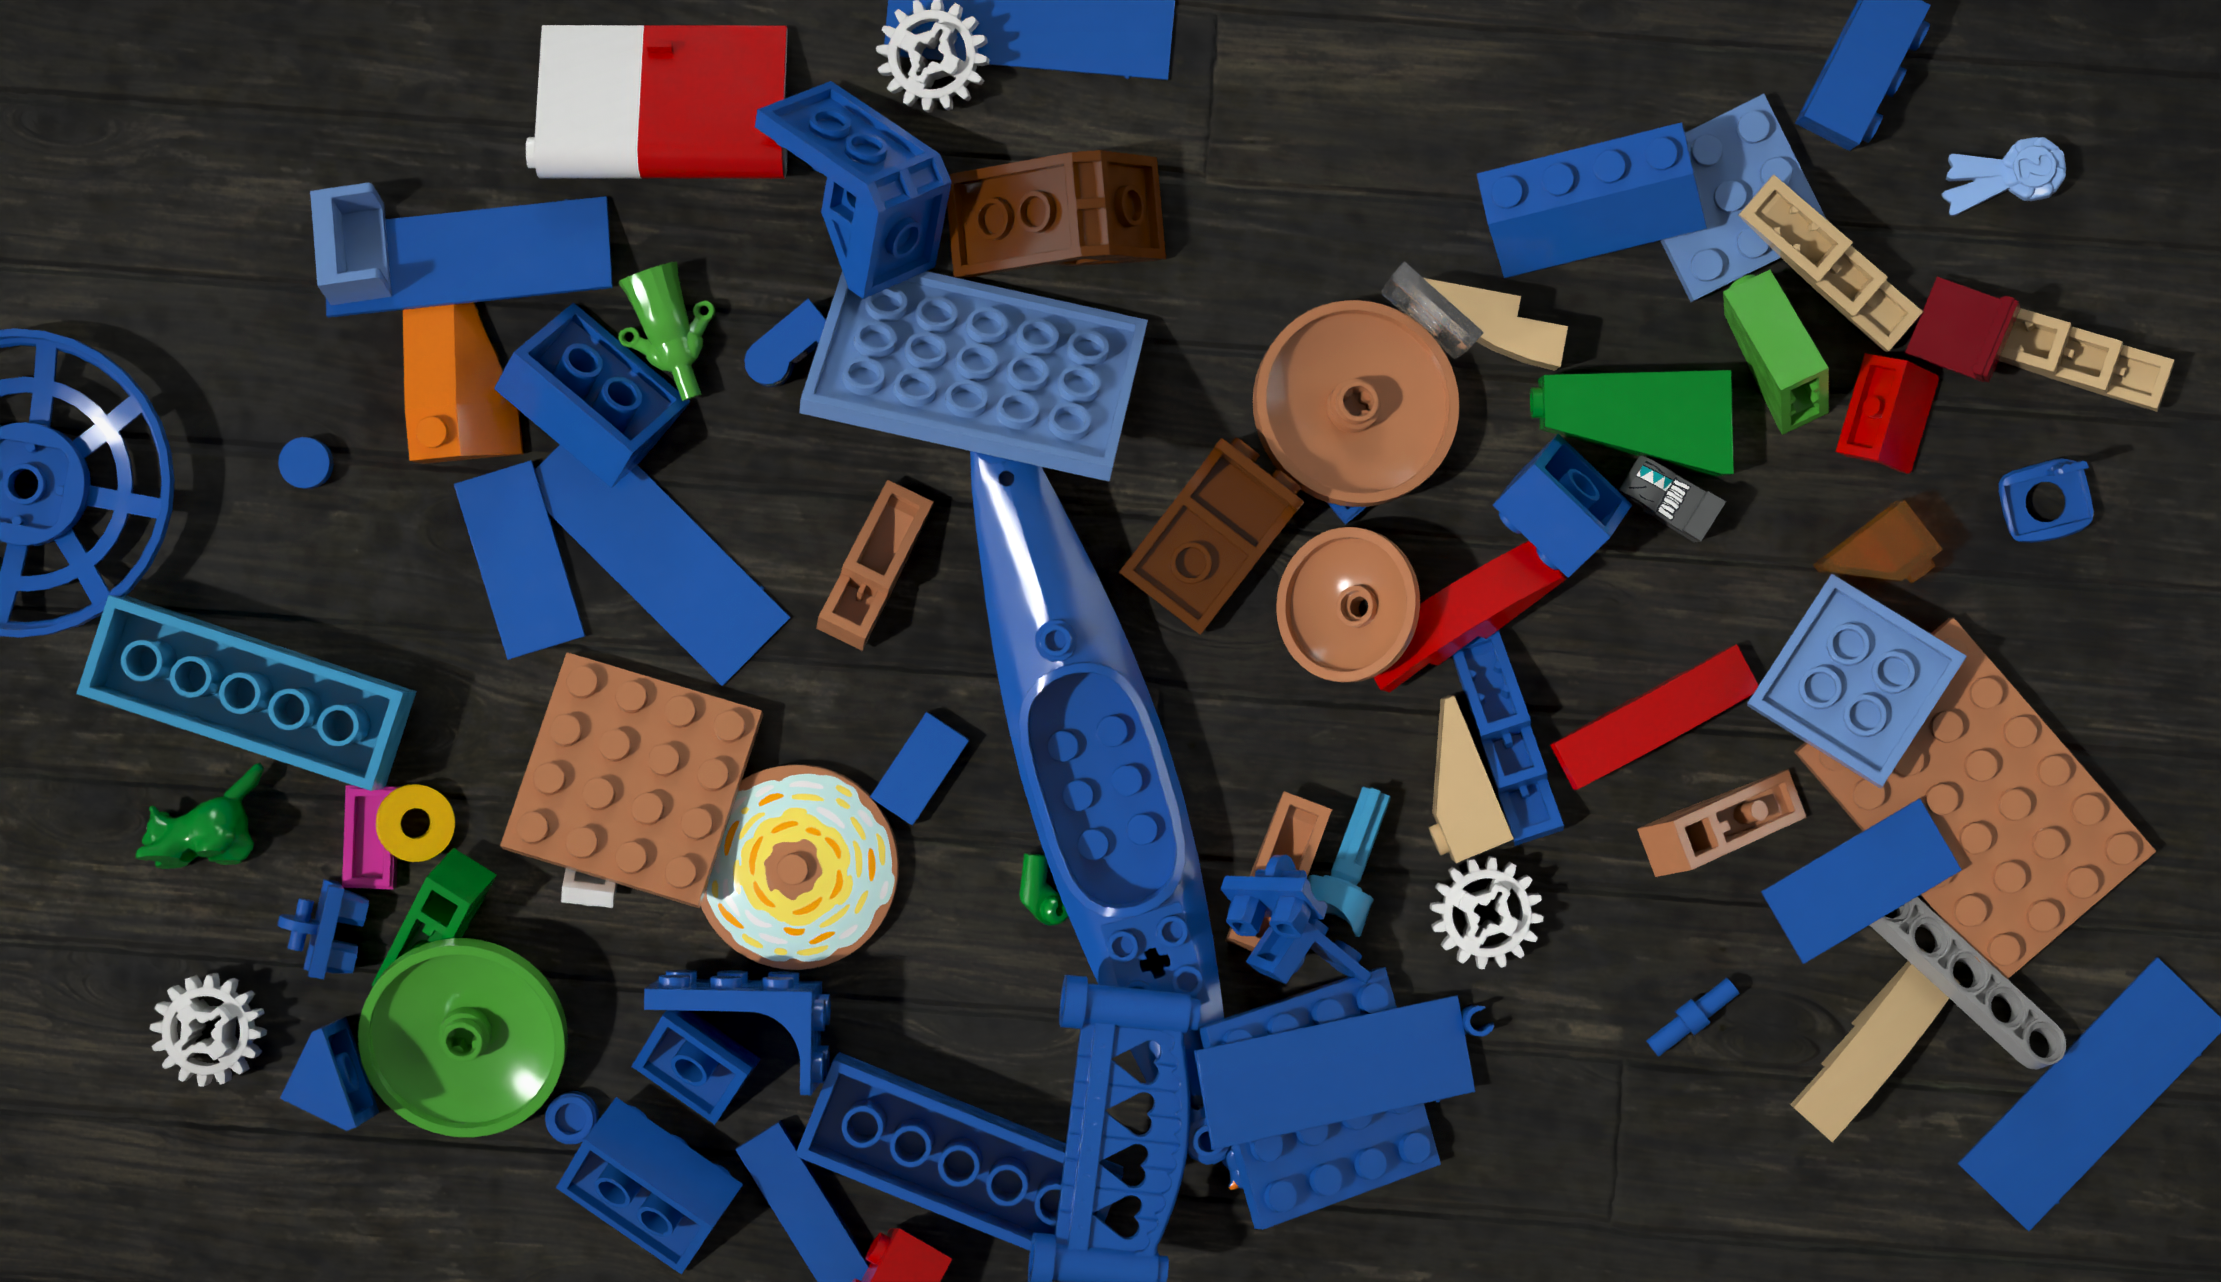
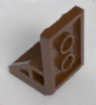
[947,150,1166,278]

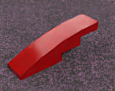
[1373,541,1567,693]
[1550,644,1759,790]

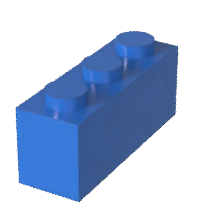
[1795,0,1931,151]

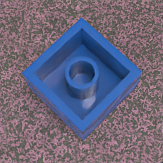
[1493,434,1632,578]

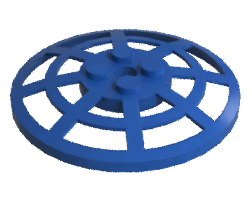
[0,328,175,638]

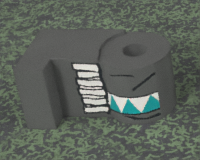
[1618,455,1726,543]

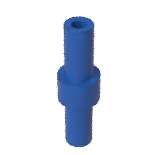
[1646,978,1740,1057]

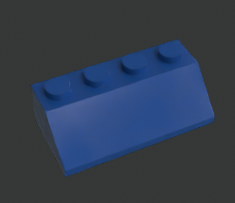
[1477,122,1707,278]

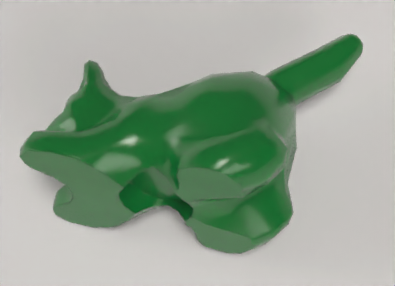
[135,763,264,869]

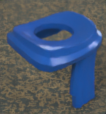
[1999,458,2094,543]

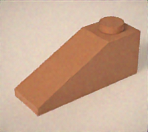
[1637,770,1806,877]

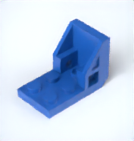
[755,81,952,299]

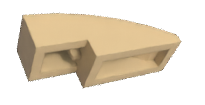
[1413,277,1568,371]

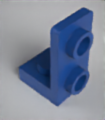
[1246,919,1372,984]

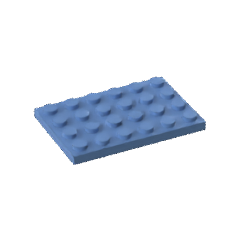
[799,271,1148,482]

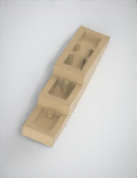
[1738,175,1923,352]
[1999,308,2174,412]
[1790,948,1960,1142]

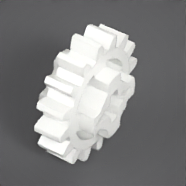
[876,0,990,112]
[1430,856,1543,969]
[150,973,267,1087]

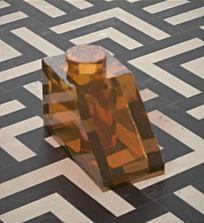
[1812,500,1943,583]

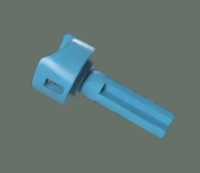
[1308,787,1391,937]

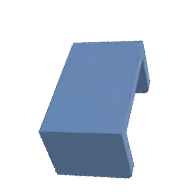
[310,183,392,305]

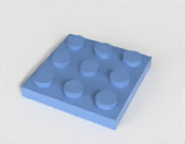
[1661,94,1827,302]
[1747,574,1967,789]

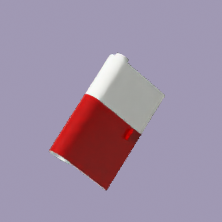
[526,25,788,179]

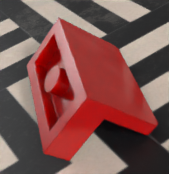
[1835,353,1939,474]

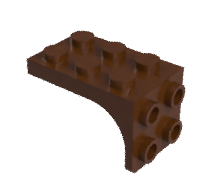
[1119,437,1304,635]

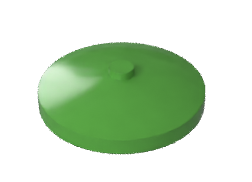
[358,938,568,1137]

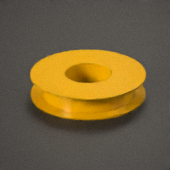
[375,784,455,862]

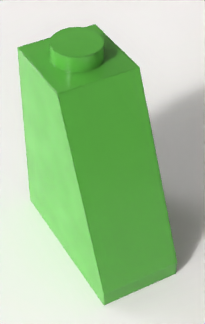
[1723,270,1829,435]

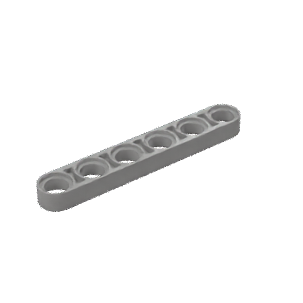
[1870,897,2066,1070]

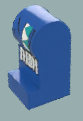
[744,299,826,387]

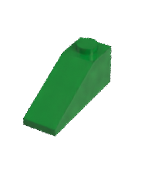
[372,848,497,986]

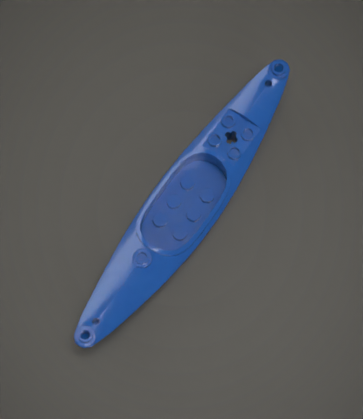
[970,451,1232,1165]

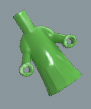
[618,262,716,401]

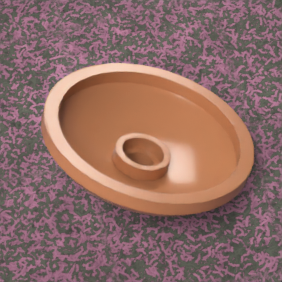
[1276,527,1420,683]

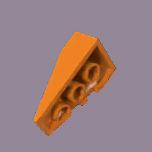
[403,302,524,464]

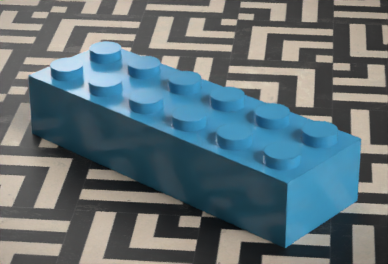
[76,595,417,791]

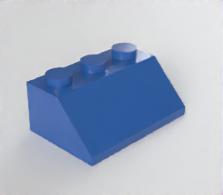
[494,302,690,488]
[556,1097,743,1275]

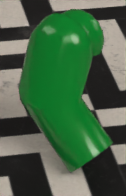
[1019,853,1069,926]

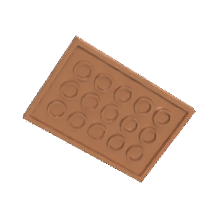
[1794,618,2156,979]

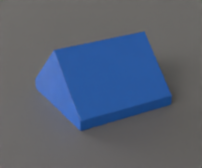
[631,1010,761,1125]
[280,1017,379,1131]

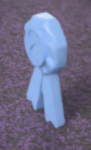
[1942,137,2066,216]

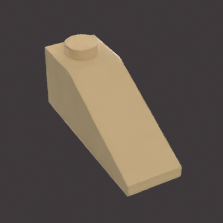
[1429,695,1514,863]

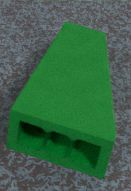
[1530,370,1734,476]

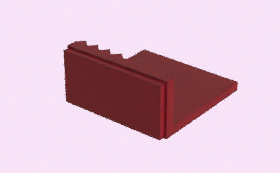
[1905,277,2021,383]

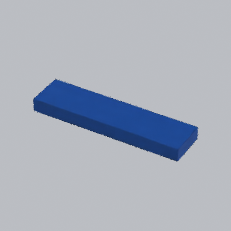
[735,1120,870,1282]

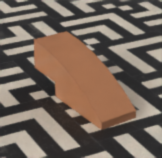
[816,480,934,651]
[1225,791,1332,951]

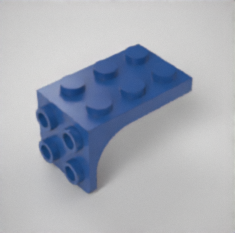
[644,970,831,1095]

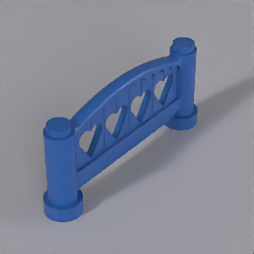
[1028,975,1201,1282]

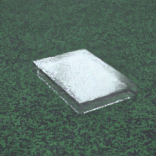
[1382,261,1484,359]

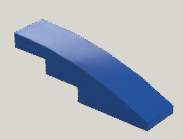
[1452,630,1564,846]

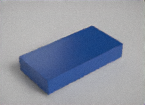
[870,712,970,826]

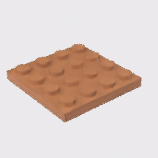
[500,652,763,908]

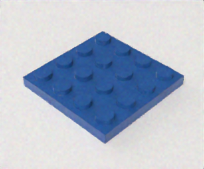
[1198,967,1441,1230]

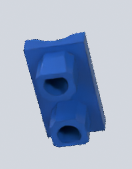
[1221,855,1328,938]
[277,879,369,979]

